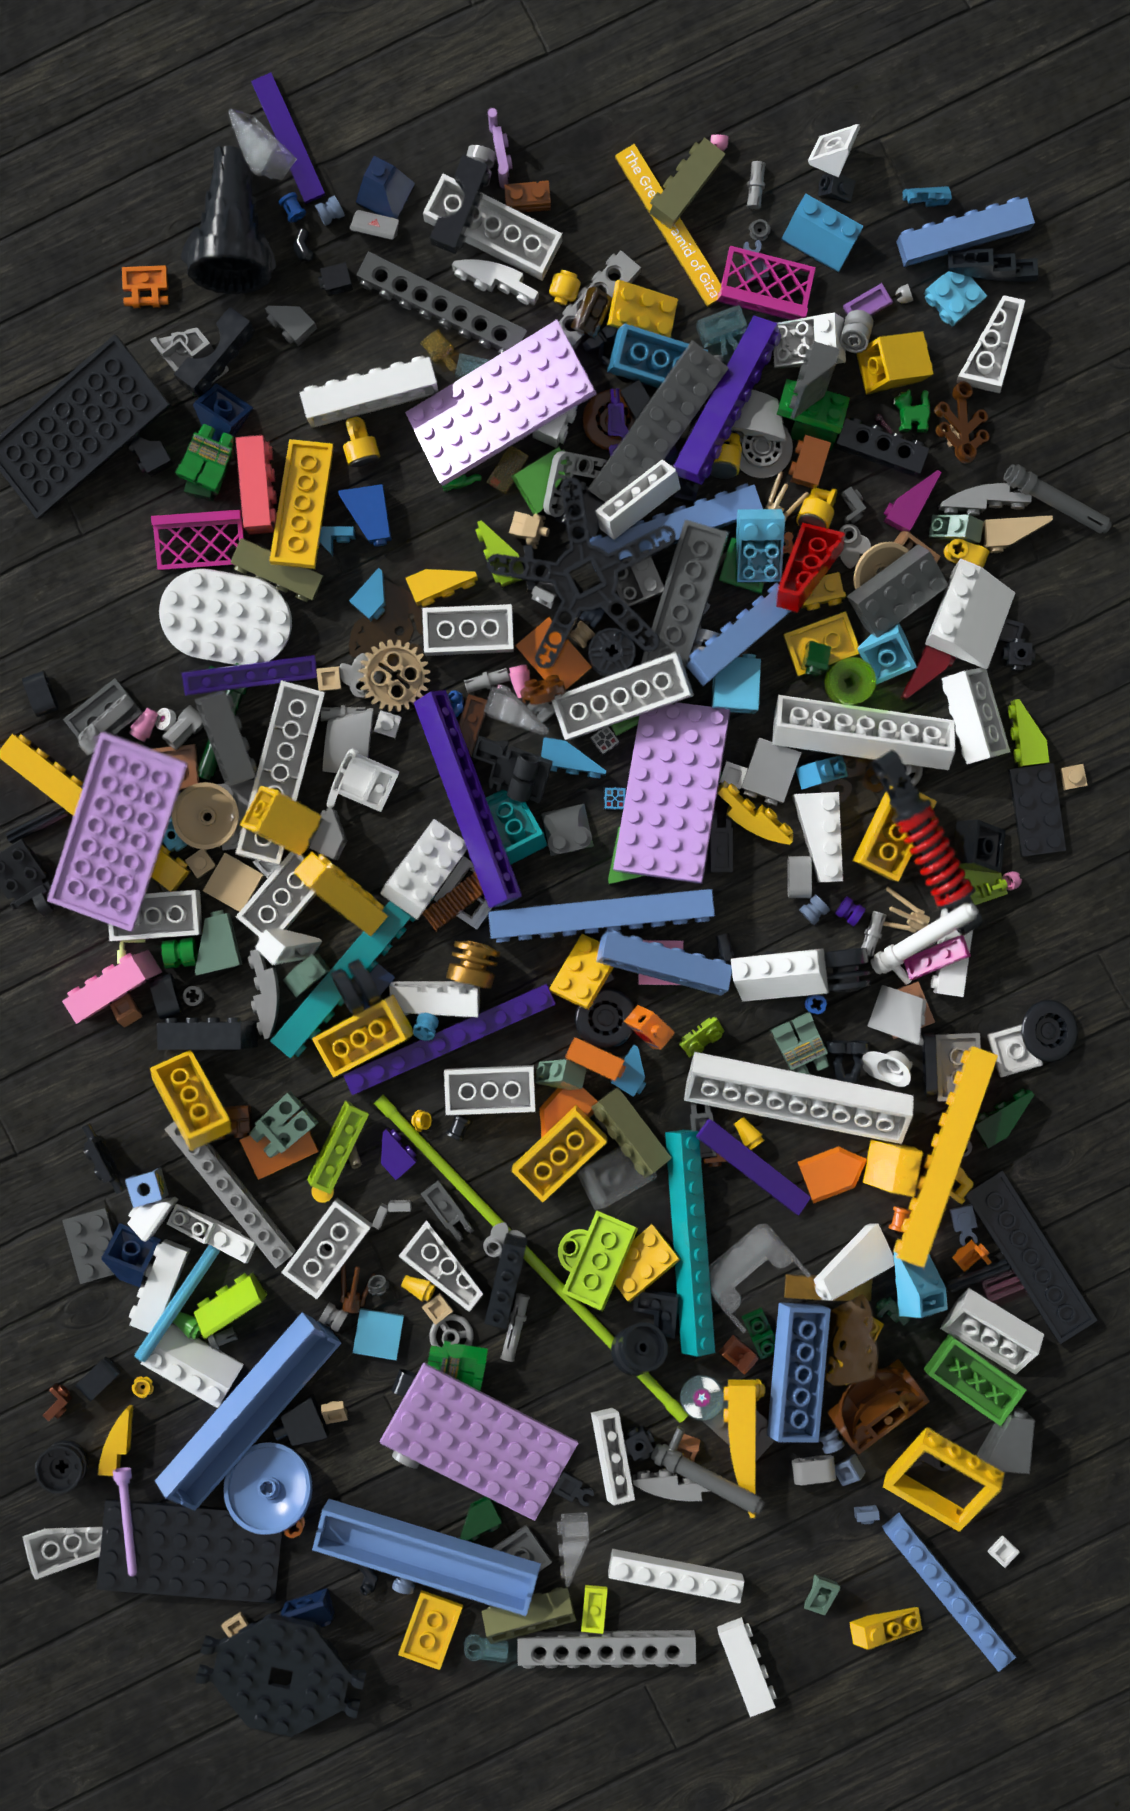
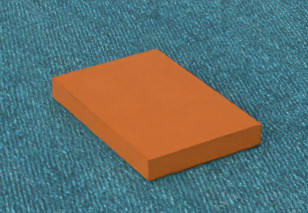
[515,617,592,695]
[240,1111,319,1180]

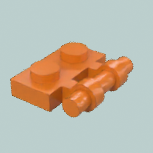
[122,265,169,308]

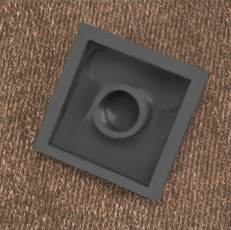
[541,804,594,856]

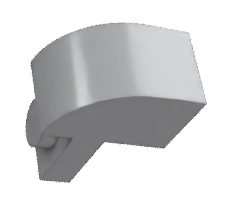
[531,568,559,609]

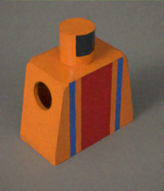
[623,1005,675,1050]

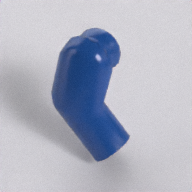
[448,690,464,718]

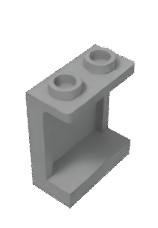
[741,738,801,806]

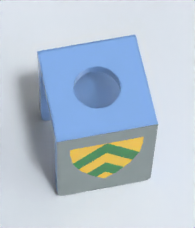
[126,1167,169,1208]

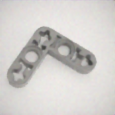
[543,451,608,517]
[78,694,134,754]

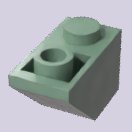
[929,515,984,543]
[535,1059,587,1090]

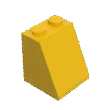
[856,331,933,394]
[240,786,321,856]
[863,1139,922,1197]

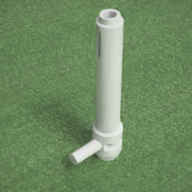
[871,903,978,984]

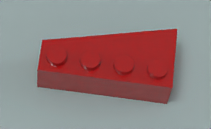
[776,522,845,612]

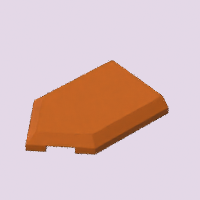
[540,1087,598,1138]
[798,1146,867,1204]

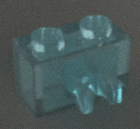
[696,305,747,355]

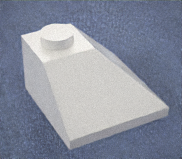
[127,1197,179,1242]

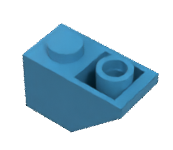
[796,755,848,790]

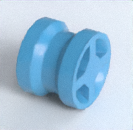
[413,1013,439,1041]

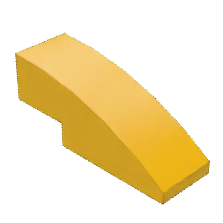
[98,1405,133,1476]

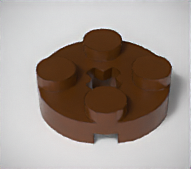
[520,675,566,705]

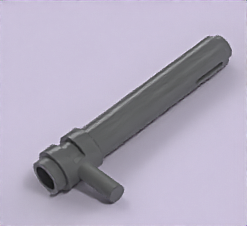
[1004,464,1112,534]
[651,1426,765,1514]

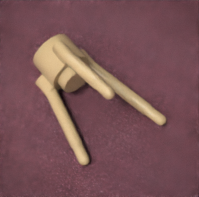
[765,471,809,521]
[883,887,930,933]

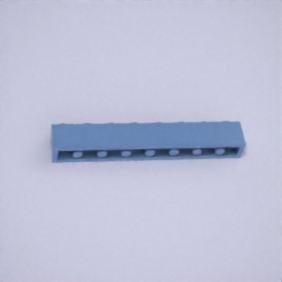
[590,484,763,572]
[882,1513,1016,1672]

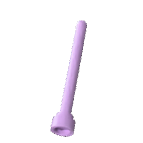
[113,1467,137,1577]

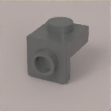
[841,487,866,524]

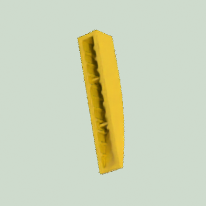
[724,1380,756,1518]

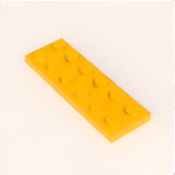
[270,439,334,569]

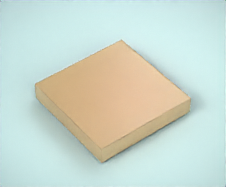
[203,853,264,912]

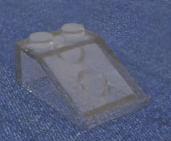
[228,108,297,180]
[484,685,549,737]
[576,1147,658,1210]

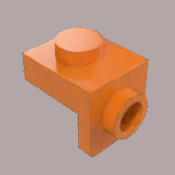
[952,1240,992,1272]

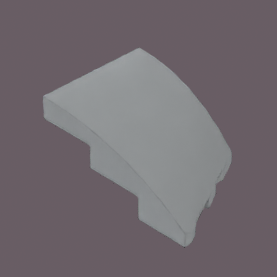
[151,328,229,397]
[732,390,787,442]
[323,708,373,773]
[868,985,926,1046]

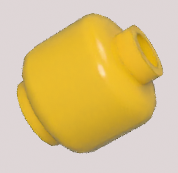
[549,270,581,305]

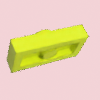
[581,1585,607,1634]

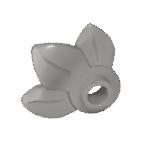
[838,524,871,569]
[339,653,383,698]
[483,1222,526,1258]

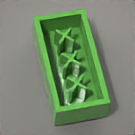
[924,1333,1026,1426]

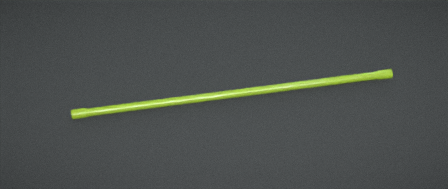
[374,1095,689,1423]

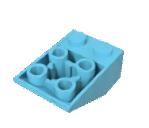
[736,509,785,582]
[893,1249,948,1318]

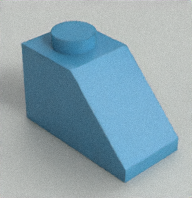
[349,568,386,621]
[611,1044,646,1097]

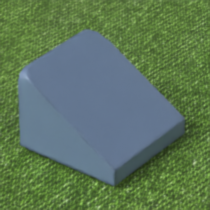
[835,1454,865,1486]

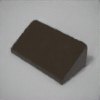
[571,287,612,339]

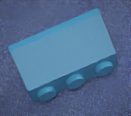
[781,193,863,272]

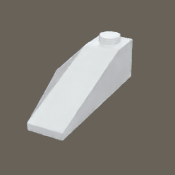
[23,1527,103,1580]

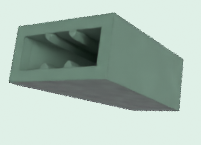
[195,910,242,975]
[283,953,331,998]

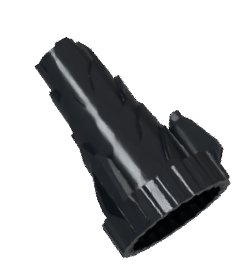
[181,146,276,294]

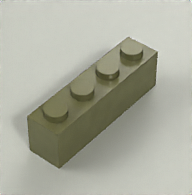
[650,137,726,229]
[230,538,325,602]
[591,1087,671,1178]
[482,1587,576,1644]

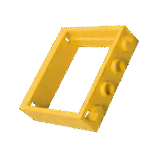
[883,1427,1004,1532]

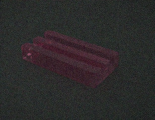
[981,1269,1024,1302]

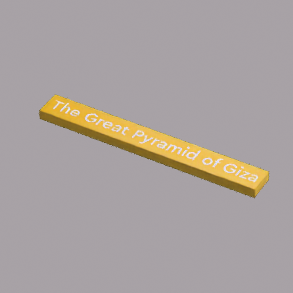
[615,144,721,307]

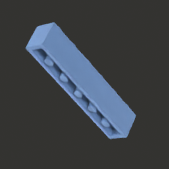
[897,197,1035,267]
[686,583,791,686]
[596,931,732,996]

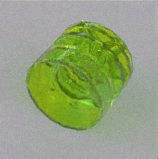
[824,657,876,705]

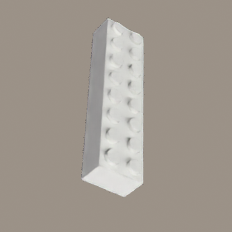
[236,681,325,866]
[772,695,955,770]

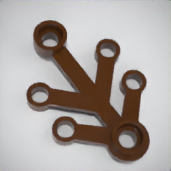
[934,381,990,464]

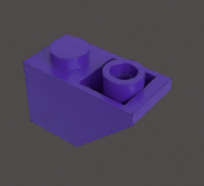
[381,1128,417,1180]

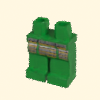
[176,424,235,494]
[428,1341,488,1391]

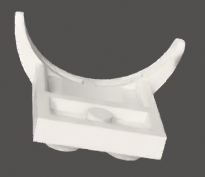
[327,748,399,812]

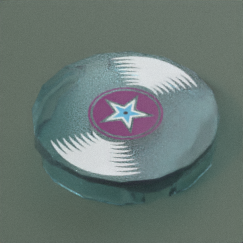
[680,1375,725,1420]

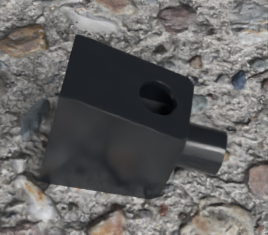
[273,1394,329,1445]

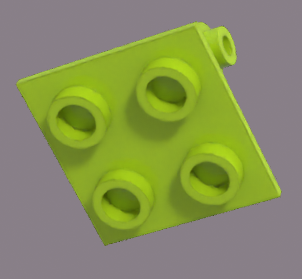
[959,867,1008,905]
[679,1017,725,1058]

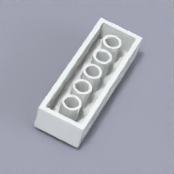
[423,174,562,280]
[300,356,439,428]
[552,652,694,740]

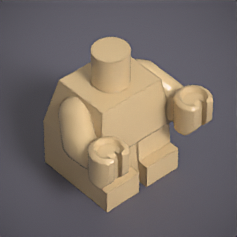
[509,511,550,549]

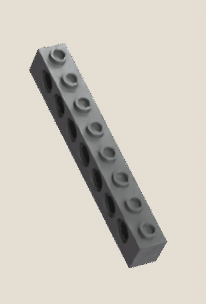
[356,251,528,355]

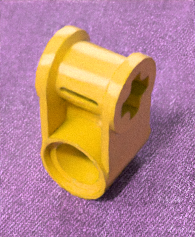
[944,538,990,568]

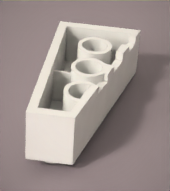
[957,295,1025,393]
[792,792,843,882]
[390,981,480,1017]
[399,1220,483,1311]

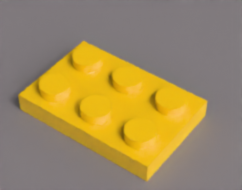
[607,280,678,338]
[783,612,860,677]
[549,934,614,1010]
[615,1224,681,1302]
[398,1590,463,1670]

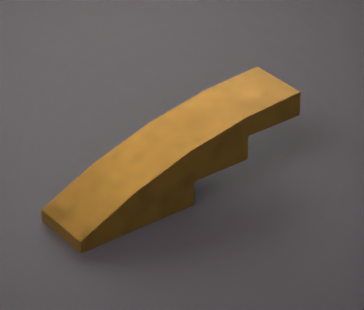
[784,1274,872,1301]

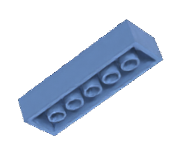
[767,1303,830,1442]

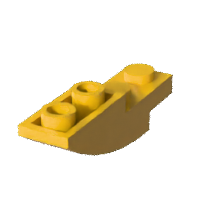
[717,780,793,845]

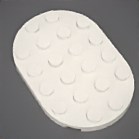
[159,569,292,665]

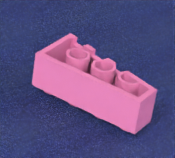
[62,950,162,1024]

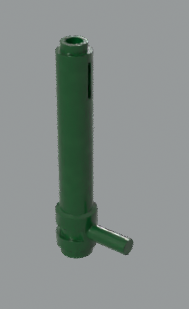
[197,663,248,780]

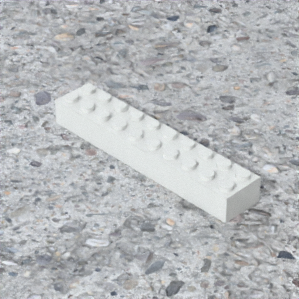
[684,1052,913,1144]

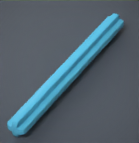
[135,1245,220,1362]

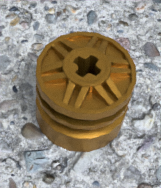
[446,941,500,989]

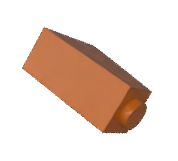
[565,1037,626,1081]

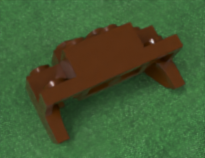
[827,1359,930,1455]

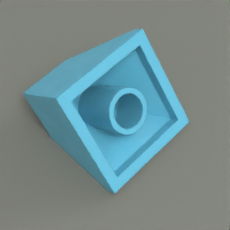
[858,623,917,685]

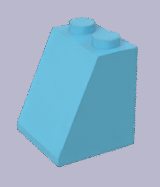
[711,654,761,714]

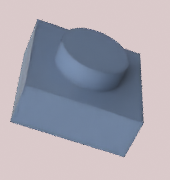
[854,1505,880,1524]

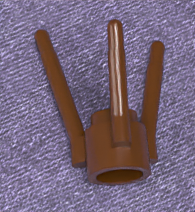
[340,1263,375,1313]

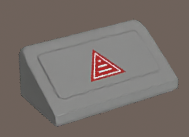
[350,210,399,239]

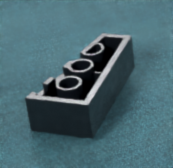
[157,1017,258,1050]

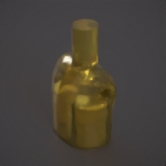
[421,329,458,372]

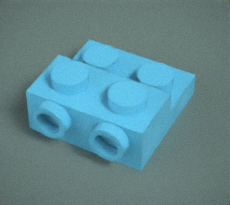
[924,271,987,327]

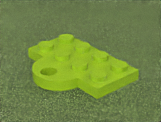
[558,1211,638,1311]

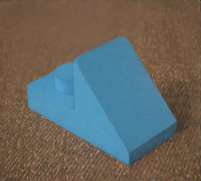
[319,527,355,556]

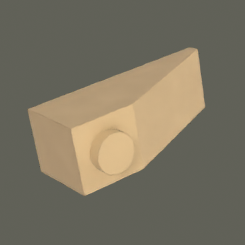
[982,516,1053,553]

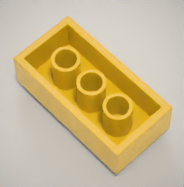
[852,787,937,882]
[294,851,388,936]
[312,994,413,1078]
[150,1050,231,1151]
[512,1105,607,1202]

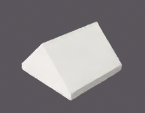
[808,124,860,177]

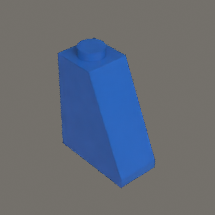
[338,484,392,546]

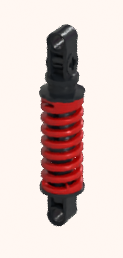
[872,750,983,936]

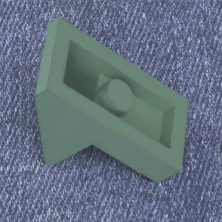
[804,1574,840,1615]

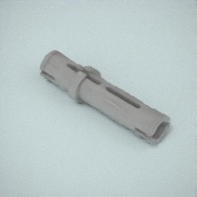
[500,1293,530,1362]

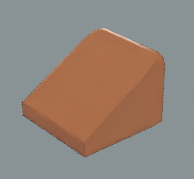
[110,993,142,1027]
[677,1434,700,1461]

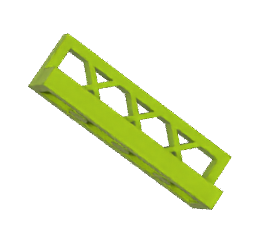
[307,1100,369,1194]

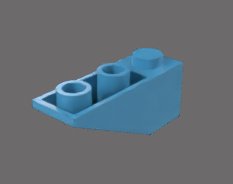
[541,737,606,778]

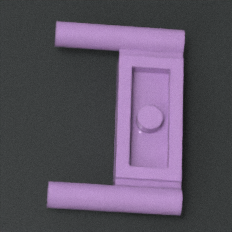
[488,108,512,189]

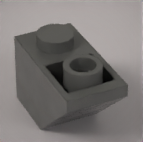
[265,306,317,346]

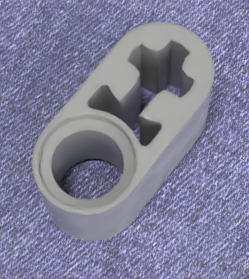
[787,856,812,898]
[792,1455,836,1485]

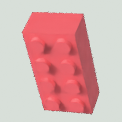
[236,435,277,535]

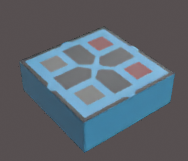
[604,787,626,810]

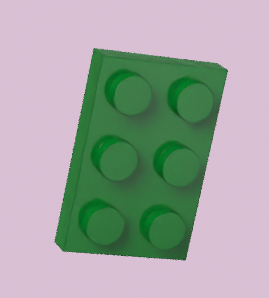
[776,379,850,434]

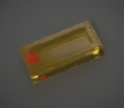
[487,445,529,495]

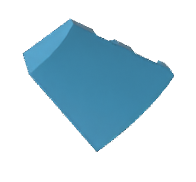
[902,186,952,207]

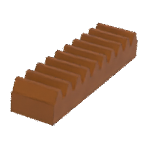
[422,871,484,931]

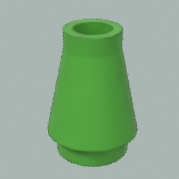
[173,1311,201,1340]

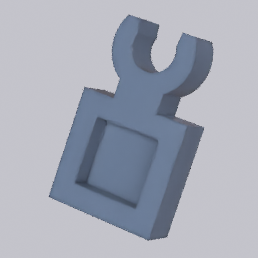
[743,240,769,281]
[949,1204,978,1246]

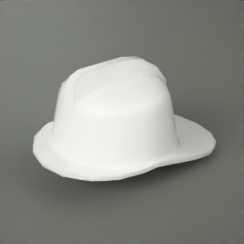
[862,1051,913,1087]

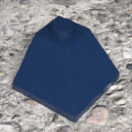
[356,156,415,219]
[193,383,253,442]
[101,1223,161,1288]
[280,1588,336,1627]

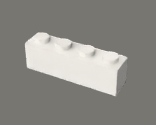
[595,460,681,540]
[931,908,973,997]
[129,1239,190,1333]
[591,1408,635,1505]
[717,1617,777,1717]

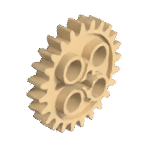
[358,640,430,712]

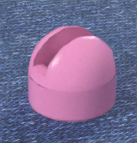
[711,135,729,151]
[1002,872,1022,890]

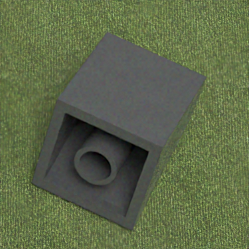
[977,1406,1034,1474]

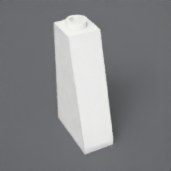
[814,1224,895,1300]

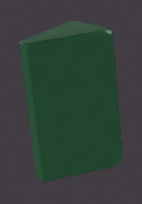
[790,420,838,451]

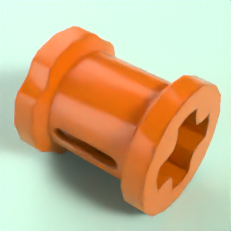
[888,1206,912,1233]
[284,1516,305,1538]

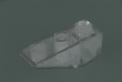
[557,1512,589,1587]

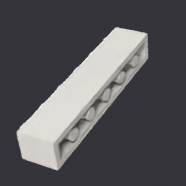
[608,1549,744,1603]

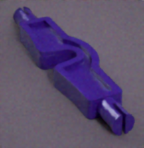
[608,388,629,457]

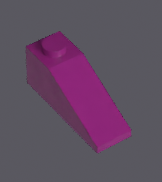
[884,470,941,532]

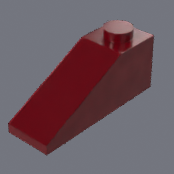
[900,645,956,701]

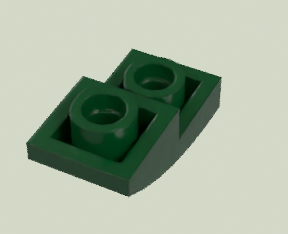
[741,1307,776,1360]

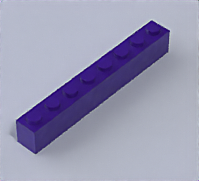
[674,316,781,485]

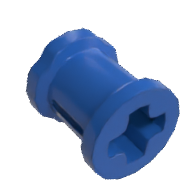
[279,192,306,223]
[805,994,827,1014]

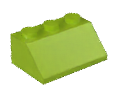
[194,1273,267,1339]

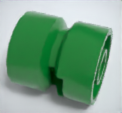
[162,937,198,969]

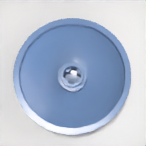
[224,1442,312,1534]

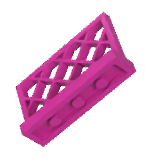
[717,246,816,320]
[151,510,244,570]

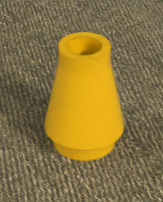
[734,1117,764,1150]
[401,1275,436,1302]

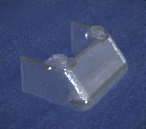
[709,1224,811,1333]

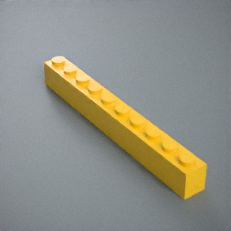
[0,734,191,892]
[894,1046,998,1268]

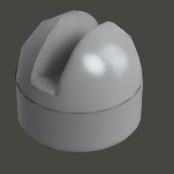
[895,284,913,304]

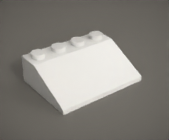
[925,558,1015,670]

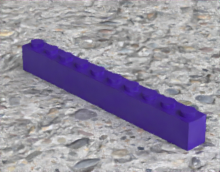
[413,690,522,908]
[343,983,556,1095]

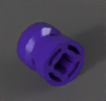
[835,896,865,927]

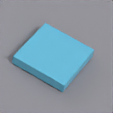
[353,1308,404,1360]

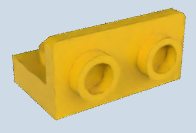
[801,572,846,611]

